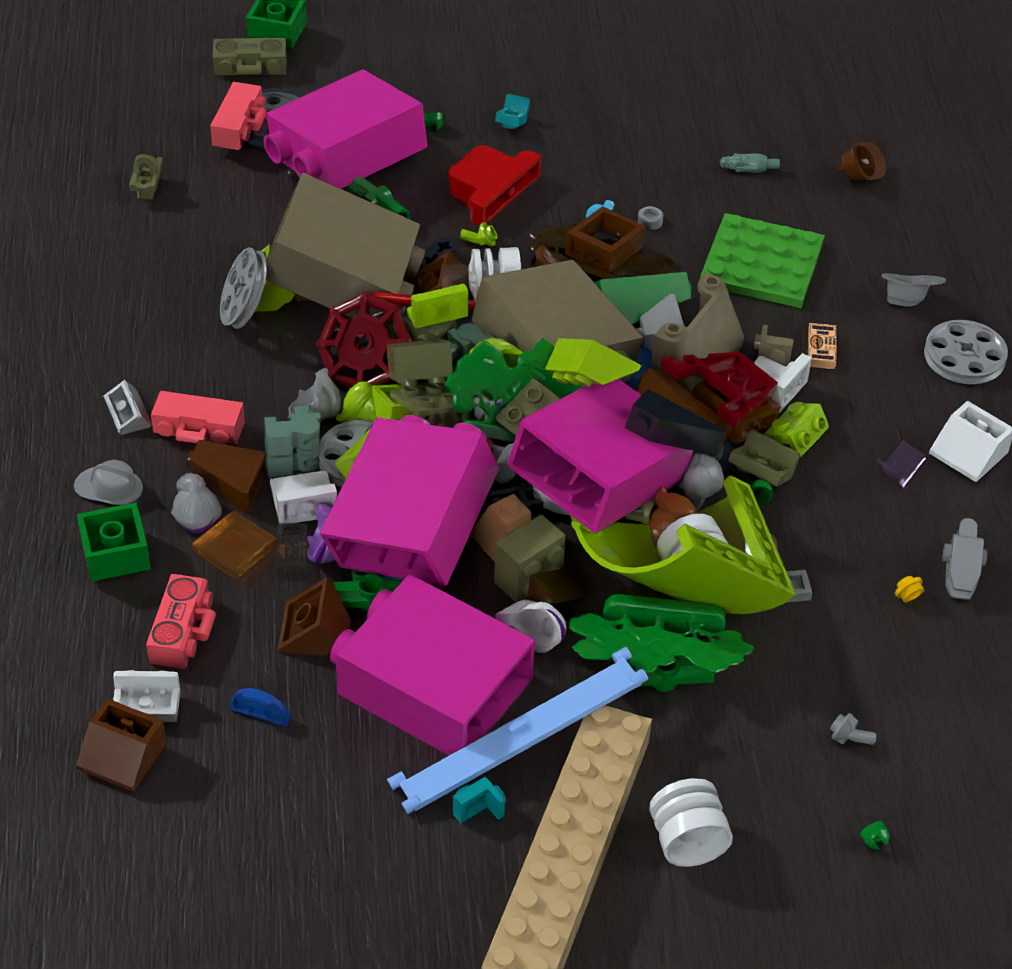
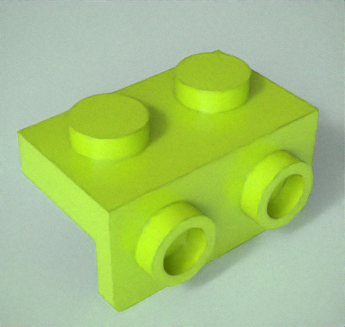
[407,284,468,329]
[764,402,829,457]

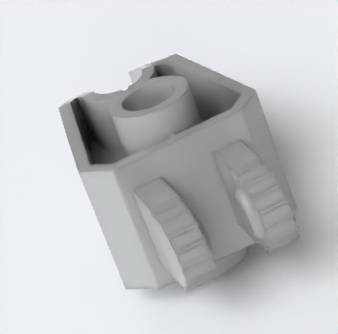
[942,518,988,600]

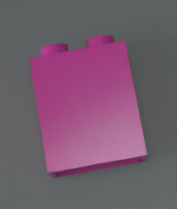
[263,69,428,189]
[507,379,693,533]
[320,415,499,586]
[330,574,535,756]

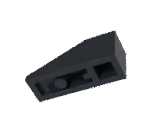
[625,389,726,456]

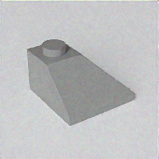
[636,294,684,351]

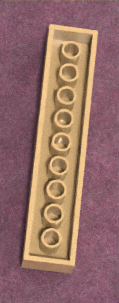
[481,705,652,969]

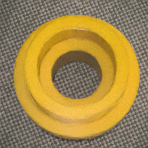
[895,576,925,603]

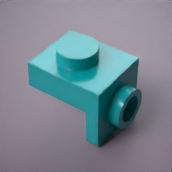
[495,94,530,129]
[453,777,506,824]

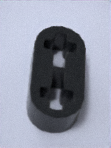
[419,238,456,270]

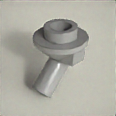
[830,713,876,745]

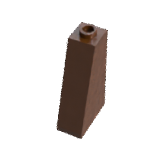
[635,368,733,450]

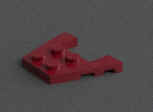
[660,352,778,429]

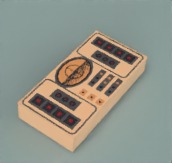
[808,323,836,369]

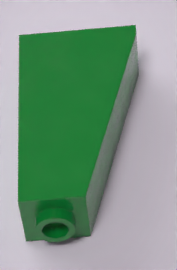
[595,272,692,325]

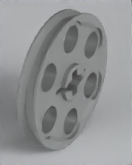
[220,247,267,329]
[924,320,1008,384]
[318,420,374,488]

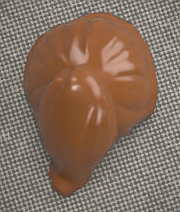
[648,487,696,548]

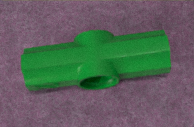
[344,176,410,219]
[333,574,403,614]
[627,656,714,692]

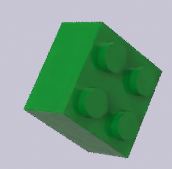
[246,0,307,49]
[77,502,151,582]

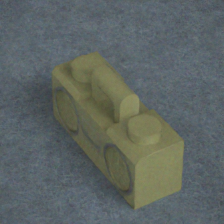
[213,38,287,75]

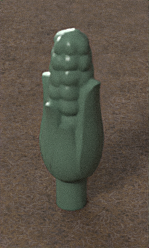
[720,153,780,173]

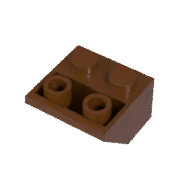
[76,698,167,792]

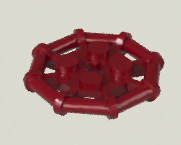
[315,292,414,388]

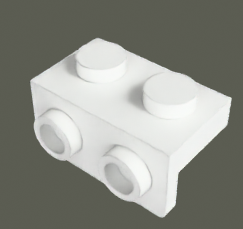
[113,670,181,722]

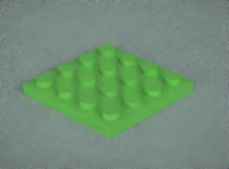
[700,213,825,308]

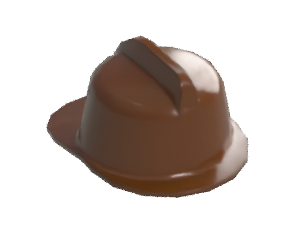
[838,141,886,182]

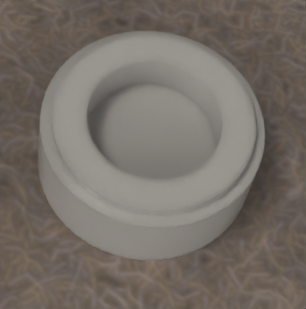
[637,206,664,230]

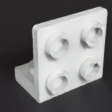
[754,353,812,413]
[270,470,337,525]

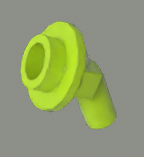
[459,222,497,247]

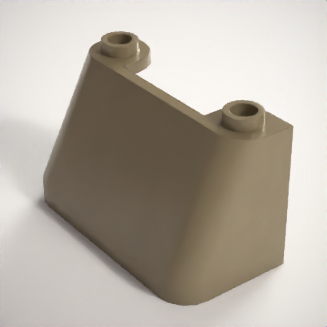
[651,272,744,394]

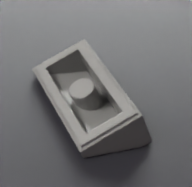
[103,380,152,435]

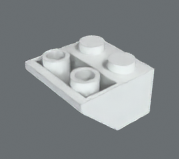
[929,401,1012,482]

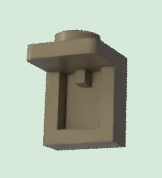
[753,325,794,366]

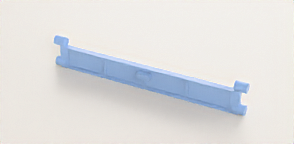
[387,647,648,814]

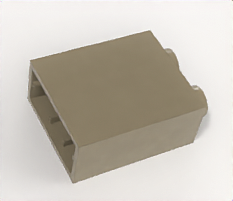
[266,173,425,318]
[472,260,643,383]

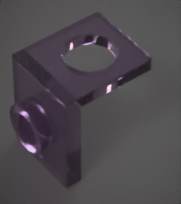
[875,441,926,487]

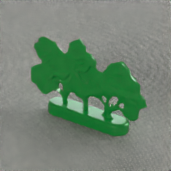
[444,337,585,442]
[569,594,754,673]

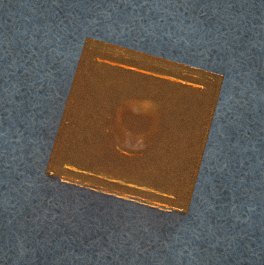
[192,510,277,580]

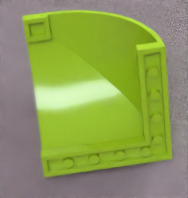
[570,475,796,614]

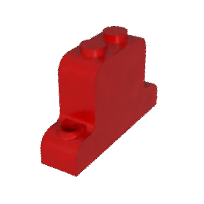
[447,145,542,226]

